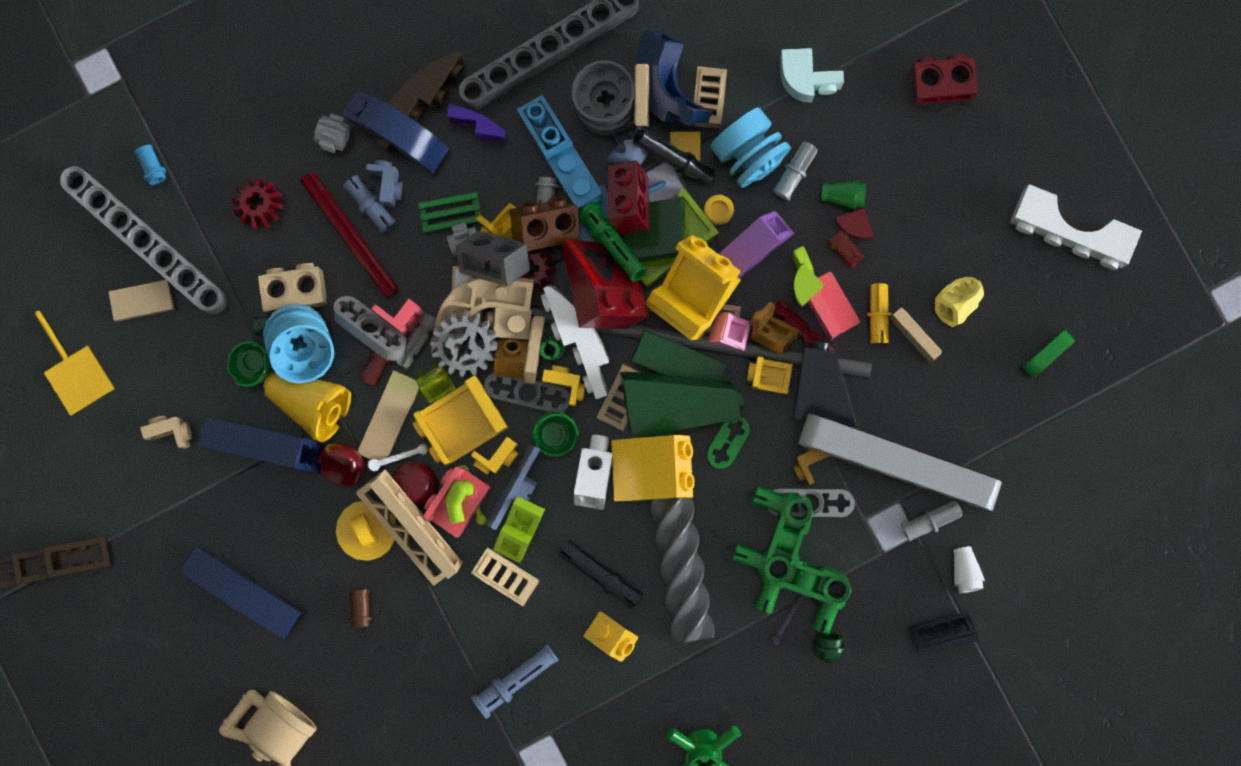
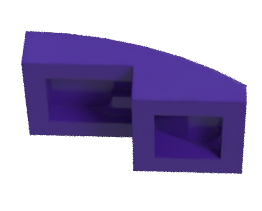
[447,104,507,144]

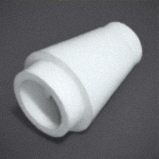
[953,547,985,593]

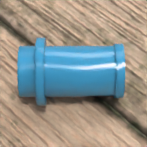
[134,145,166,185]

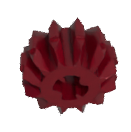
[231,178,284,230]
[521,248,557,297]

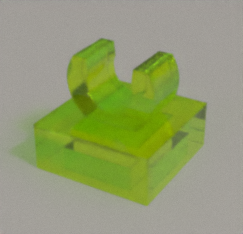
[415,362,456,404]

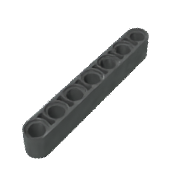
[459,0,639,110]

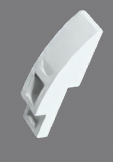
[541,284,610,399]

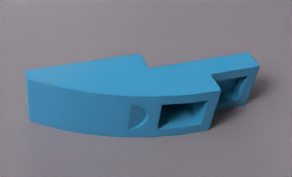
[517,94,604,213]

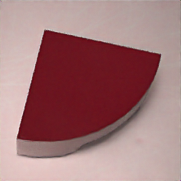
[835,208,874,239]

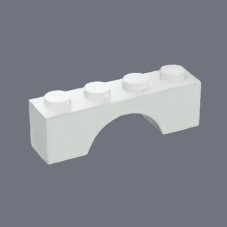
[1010,184,1142,270]

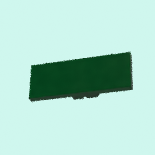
[631,330,727,380]

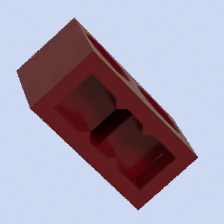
[910,54,978,105]
[608,161,649,235]

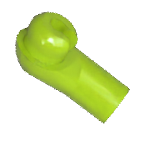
[445,480,474,524]

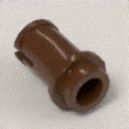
[348,589,372,627]

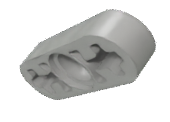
[333,296,406,361]
[766,489,855,517]

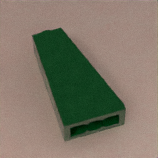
[620,371,744,438]

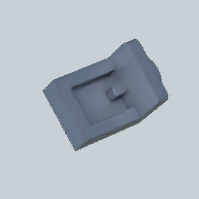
[365,160,402,208]

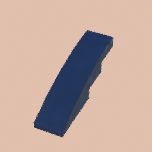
[180,546,301,639]

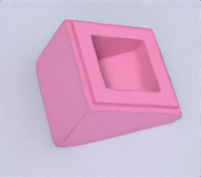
[709,313,751,351]

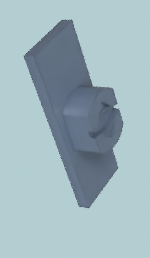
[486,444,540,530]

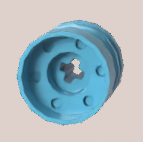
[710,108,791,188]
[263,304,334,384]

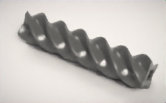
[650,498,715,643]

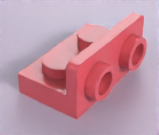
[423,466,492,538]

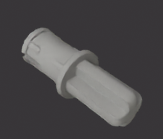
[773,142,817,201]
[901,501,963,542]

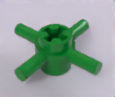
[666,726,741,766]

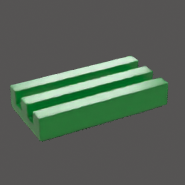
[418,192,482,234]

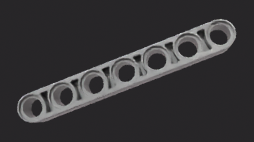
[60,166,228,315]
[798,414,1002,511]

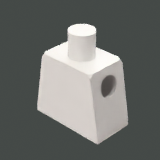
[574,435,613,510]

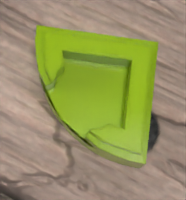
[791,246,814,273]
[794,263,825,307]

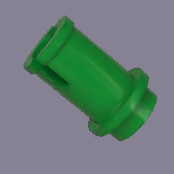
[540,336,566,360]

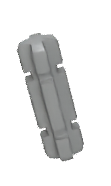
[394,313,436,369]

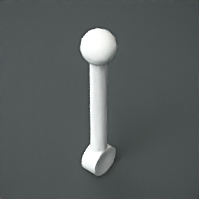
[367,444,429,471]

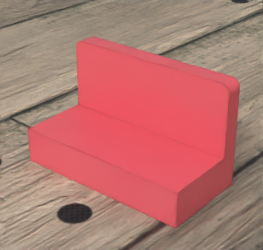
[807,272,860,341]
[371,299,425,337]

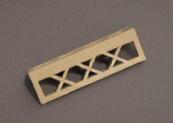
[356,469,463,586]

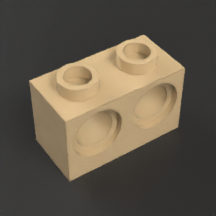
[258,263,328,315]

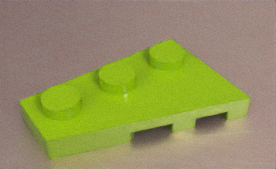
[640,187,720,289]

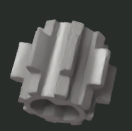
[314,113,352,153]

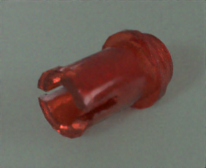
[828,229,866,268]
[358,350,392,386]

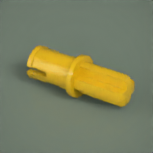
[867,283,892,343]

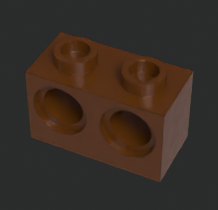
[510,196,580,251]

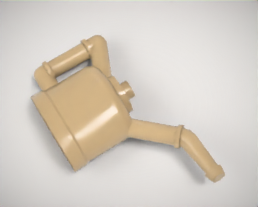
[219,689,317,766]

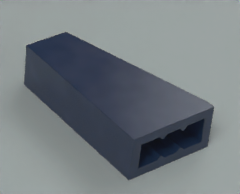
[198,417,327,474]

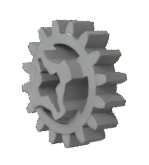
[430,310,498,377]

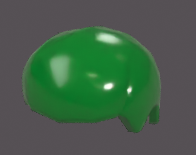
[227,340,272,387]
[532,411,579,457]

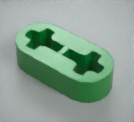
[1022,329,1075,378]
[707,417,750,470]

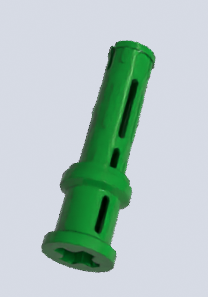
[578,202,647,282]

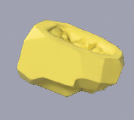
[935,277,984,327]

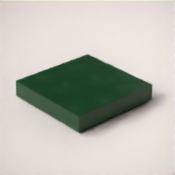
[624,197,685,263]

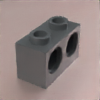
[456,231,530,286]

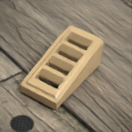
[694,66,727,129]
[596,361,650,431]
[471,548,540,606]

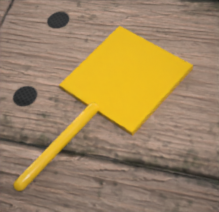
[35,311,115,416]

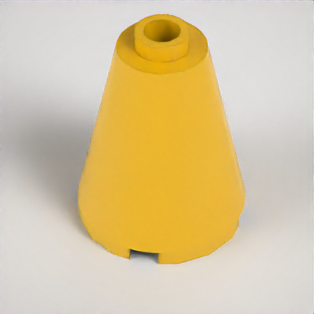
[263,372,351,442]

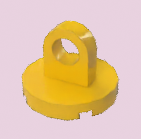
[336,501,397,561]

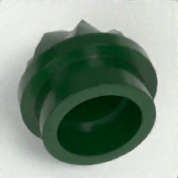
[814,632,845,663]

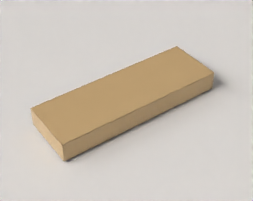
[357,370,422,466]

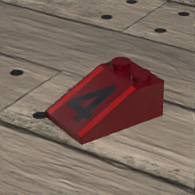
[561,240,649,329]

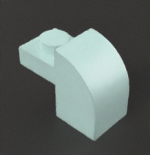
[780,48,844,103]

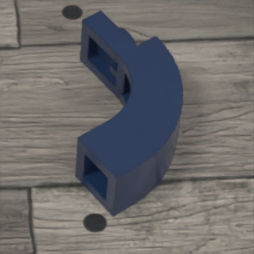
[637,31,712,126]
[341,90,449,174]

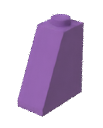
[719,211,795,279]

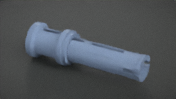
[471,645,559,719]

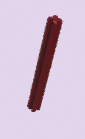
[300,172,398,298]

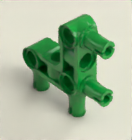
[732,485,851,634]

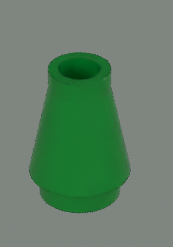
[822,180,866,210]

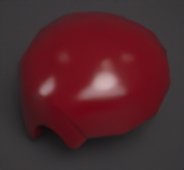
[317,443,364,487]
[392,461,439,510]

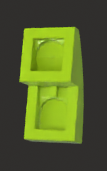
[493,496,545,563]

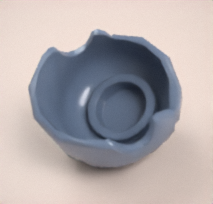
[607,127,649,165]

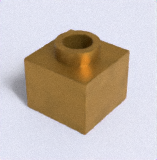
[494,338,529,379]

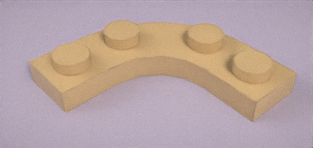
[431,277,534,355]

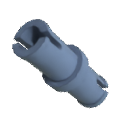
[343,174,396,233]

